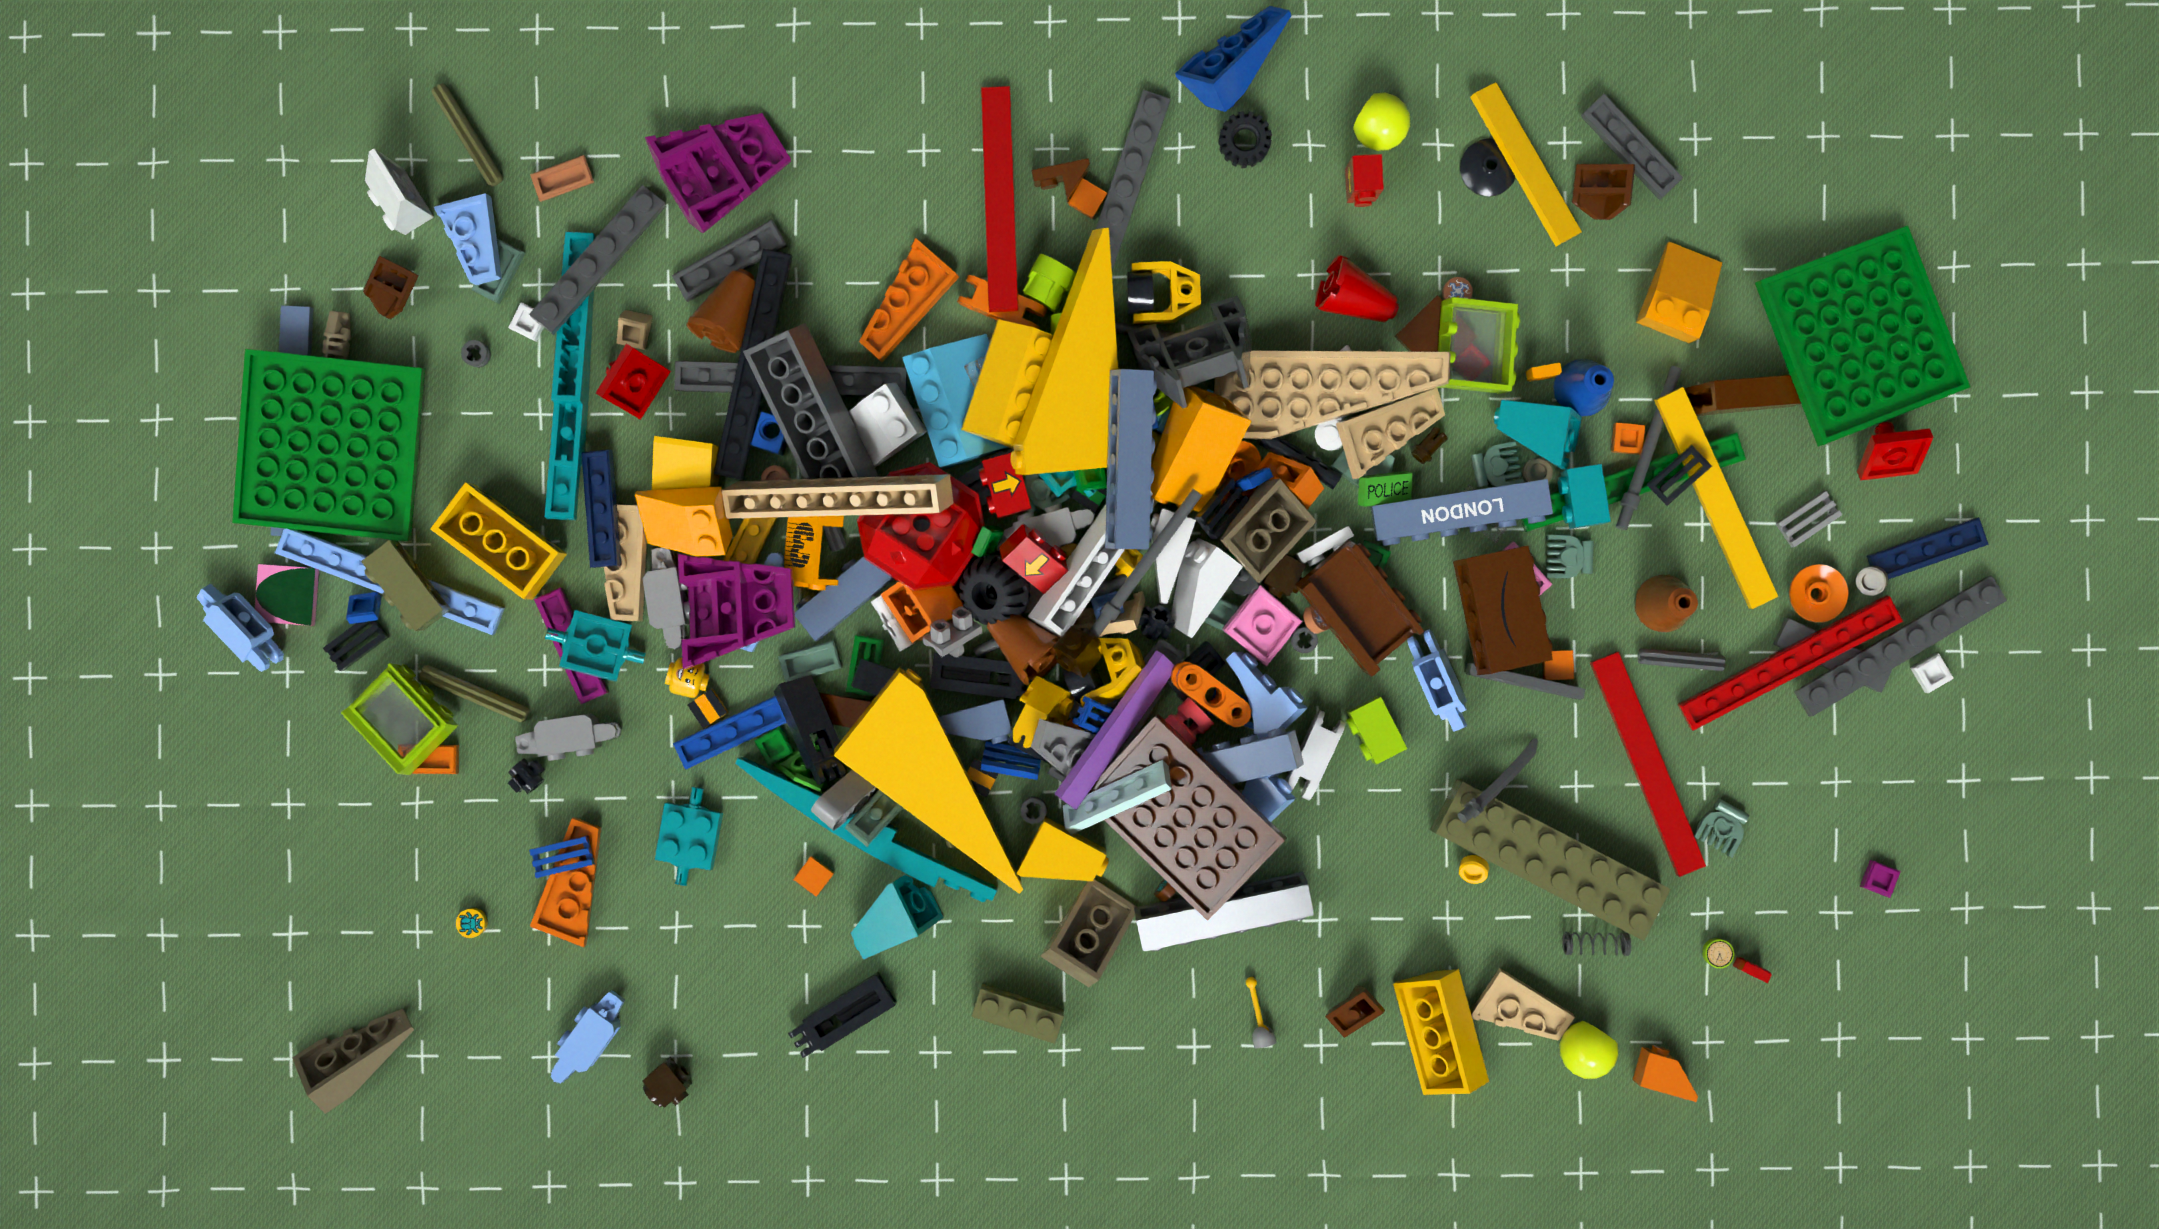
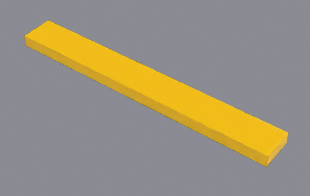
[1654,387,1778,609]

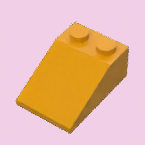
[1636,242,1723,343]
[635,487,733,556]

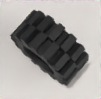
[1218,111,1272,168]

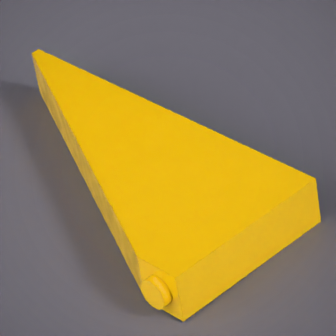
[1011,228,1118,475]
[834,667,1023,894]

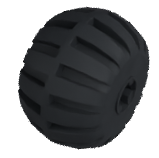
[959,555,1031,625]

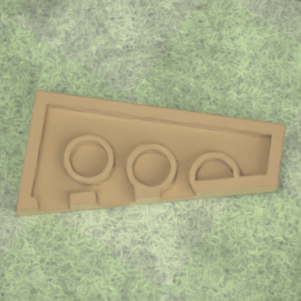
[1336,388,1445,479]
[601,504,647,621]

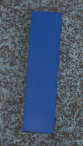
[673,696,787,770]

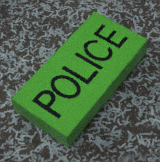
[1358,471,1412,507]

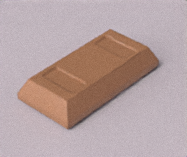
[530,155,594,202]

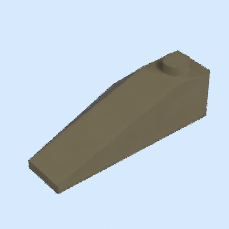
[292,1009,414,1114]

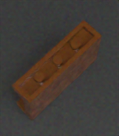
[1295,540,1424,677]
[1453,545,1553,675]

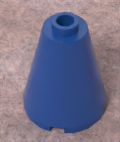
[1553,359,1614,417]

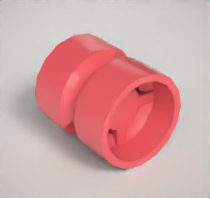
[1165,697,1214,746]

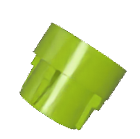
[1022,254,1076,313]

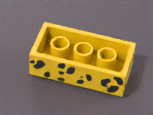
[431,482,567,600]

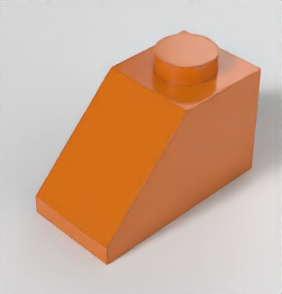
[1254,452,1324,510]
[1633,1045,1698,1102]

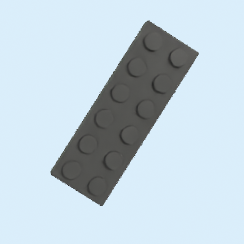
[743,323,879,479]

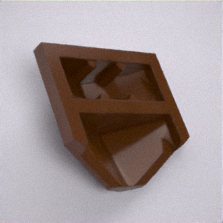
[1572,164,1635,220]
[363,256,419,320]

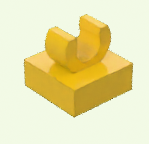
[1115,549,1143,577]

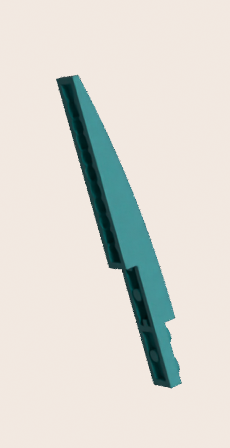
[545,232,595,520]
[735,756,998,902]

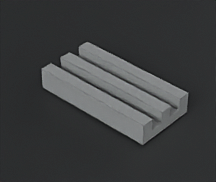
[1776,491,1842,548]

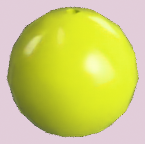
[1353,92,1410,151]
[1559,1021,1619,1079]

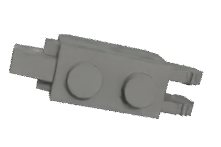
[997,504,1095,552]
[642,547,690,650]
[515,713,622,761]

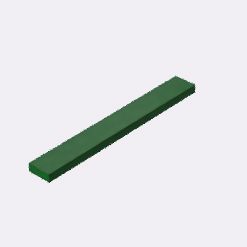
[1521,432,1746,532]

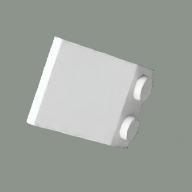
[365,149,434,235]
[848,383,927,468]
[1150,509,1196,605]
[1171,538,1243,638]

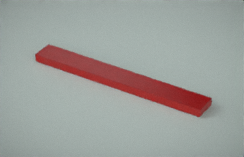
[981,86,1018,313]
[1677,595,1903,731]
[1589,652,1706,877]

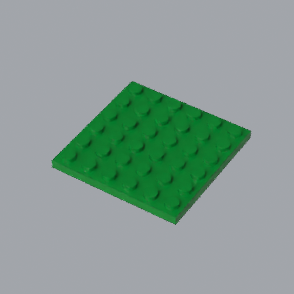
[1755,226,1971,447]
[232,349,425,541]

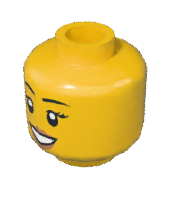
[665,657,710,698]

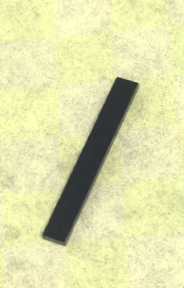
[714,248,793,481]

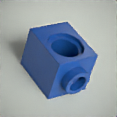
[751,411,787,456]

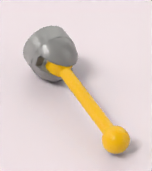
[1245,977,1277,1048]

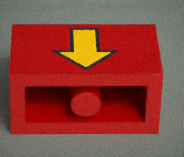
[1345,154,1384,207]
[978,453,1032,519]
[999,523,1069,594]

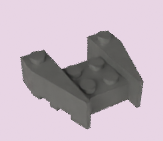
[1127,296,1252,408]

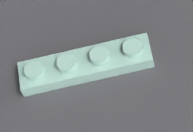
[1063,760,1172,835]

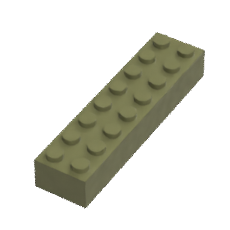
[1430,779,1671,941]

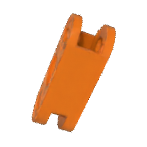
[957,275,1048,329]
[1171,661,1251,727]

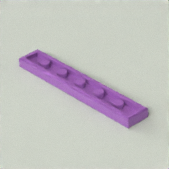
[1055,651,1175,810]

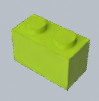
[1345,696,1407,765]

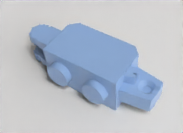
[197,584,284,672]
[1407,629,1467,732]
[550,990,625,1083]

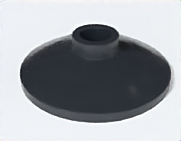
[1460,139,1516,197]

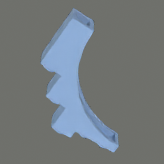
[1226,652,1307,822]

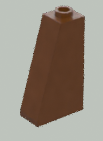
[1684,375,1801,416]

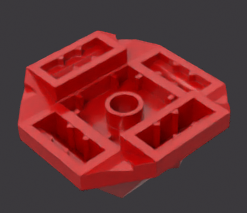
[857,462,985,591]

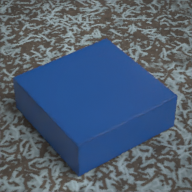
[1234,467,1274,492]
[346,592,381,624]

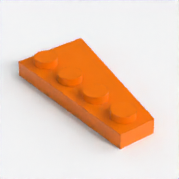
[859,238,959,362]
[530,817,601,947]

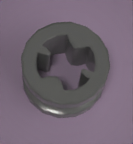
[461,340,491,368]
[1291,627,1318,653]
[1021,797,1047,824]

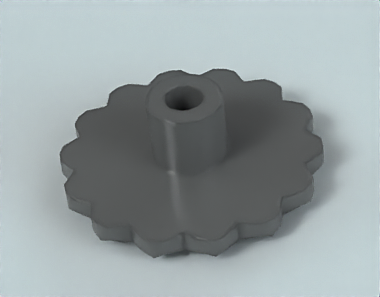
[1230,560,1260,596]

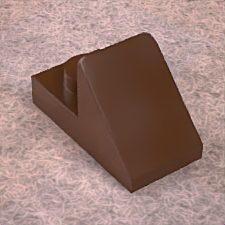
[1032,158,1090,204]
[1325,985,1385,1038]

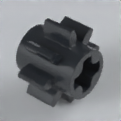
[1138,604,1175,641]
[508,758,545,794]

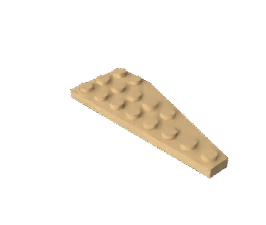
[1214,351,1451,439]

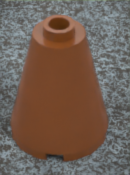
[686,269,756,353]
[1635,575,1698,632]
[987,614,1060,686]

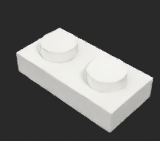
[1295,526,1354,567]

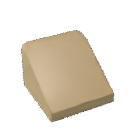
[616,310,652,350]

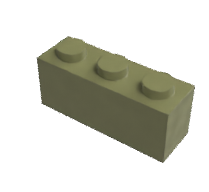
[361,540,451,631]
[972,983,1064,1044]

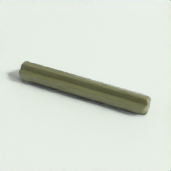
[431,83,503,187]
[419,665,529,722]

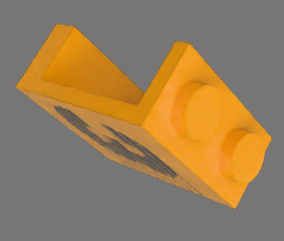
[783,516,844,590]

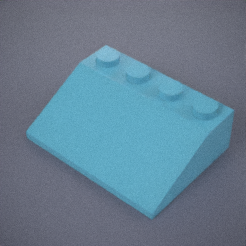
[902,334,1009,470]

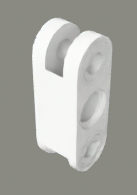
[1285,710,1346,801]

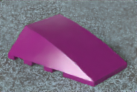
[645,113,791,233]
[678,554,795,669]

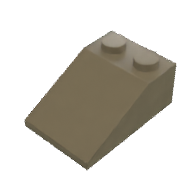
[1220,479,1316,582]
[1040,879,1137,987]

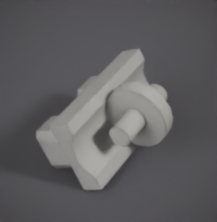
[923,606,982,657]

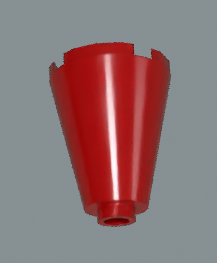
[1315,255,1399,323]

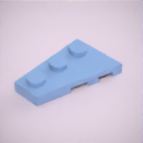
[434,193,502,285]

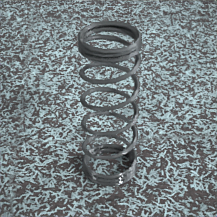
[1563,932,1631,956]

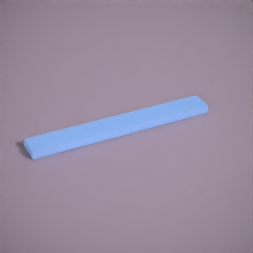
[275,529,505,635]

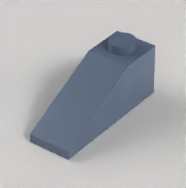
[939,699,1013,744]

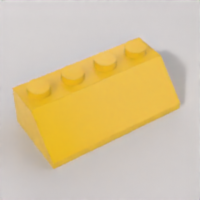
[961,319,1053,449]
[1393,969,1489,1095]

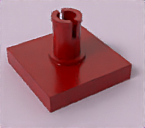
[596,343,671,420]
[1857,422,1934,481]

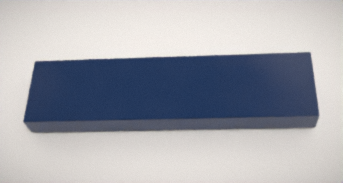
[581,449,621,568]
[1867,517,1989,580]

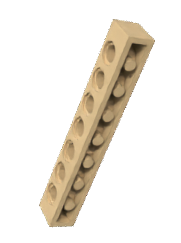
[721,474,954,519]

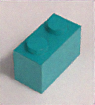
[1558,464,1611,529]

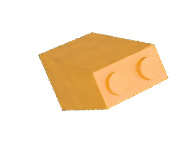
[1151,386,1251,513]

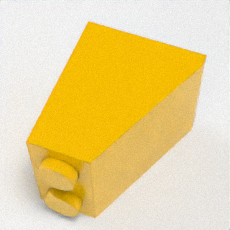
[652,436,719,490]
[1017,816,1109,881]

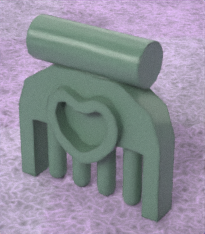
[1471,441,1524,487]
[1025,474,1070,513]
[1546,535,1594,579]
[1693,799,1749,858]

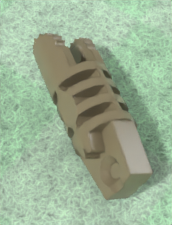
[322,311,351,360]

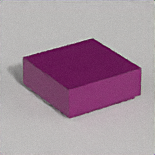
[1860,860,1901,898]

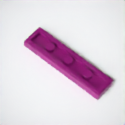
[534,587,609,704]

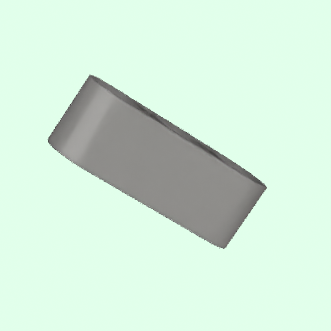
[811,770,879,831]

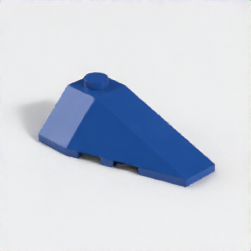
[1175,6,1291,112]

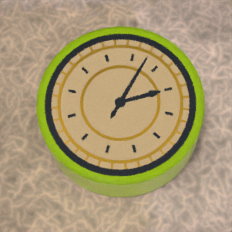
[1702,938,1734,968]

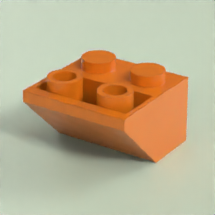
[880,582,964,643]

